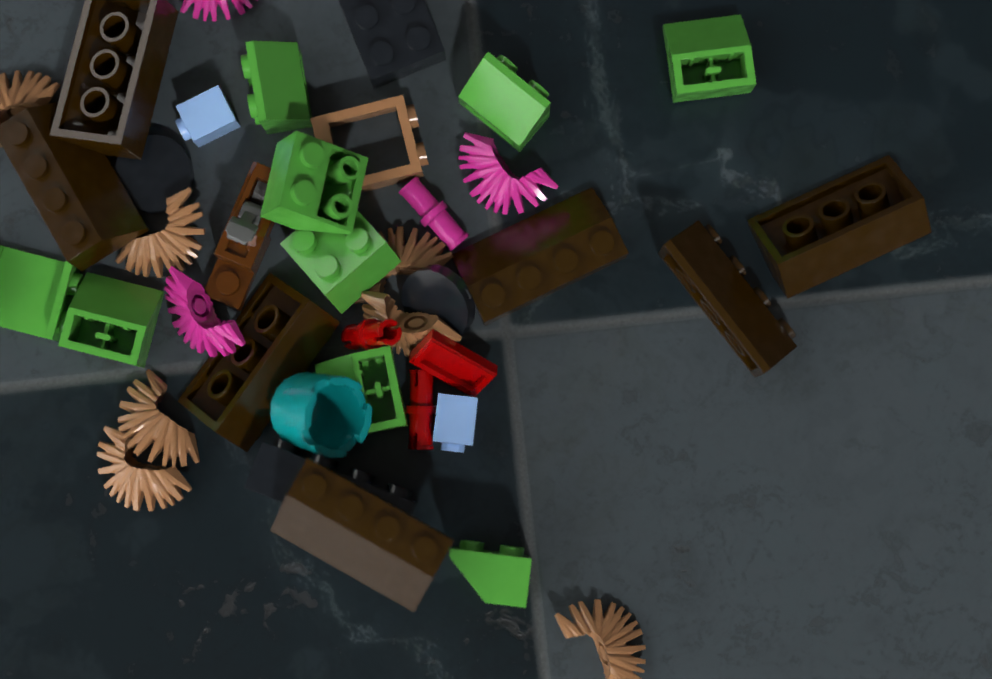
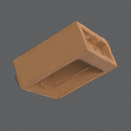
[310,95,429,193]

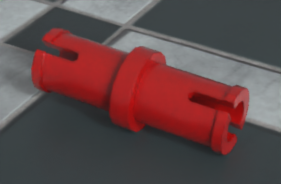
[341,319,402,350]
[405,369,437,450]

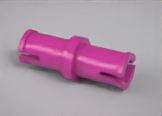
[398,176,469,252]

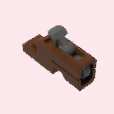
[205,162,275,311]

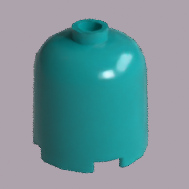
[270,373,372,458]

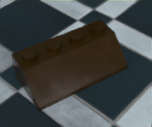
[50,0,179,160]
[0,102,149,271]
[747,155,932,298]
[452,187,629,326]
[658,220,797,378]
[178,273,340,452]
[270,458,455,612]

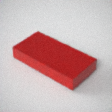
[409,329,498,397]

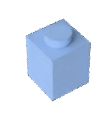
[175,85,241,147]
[433,393,478,453]

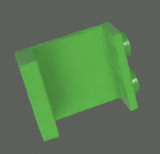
[0,245,84,342]

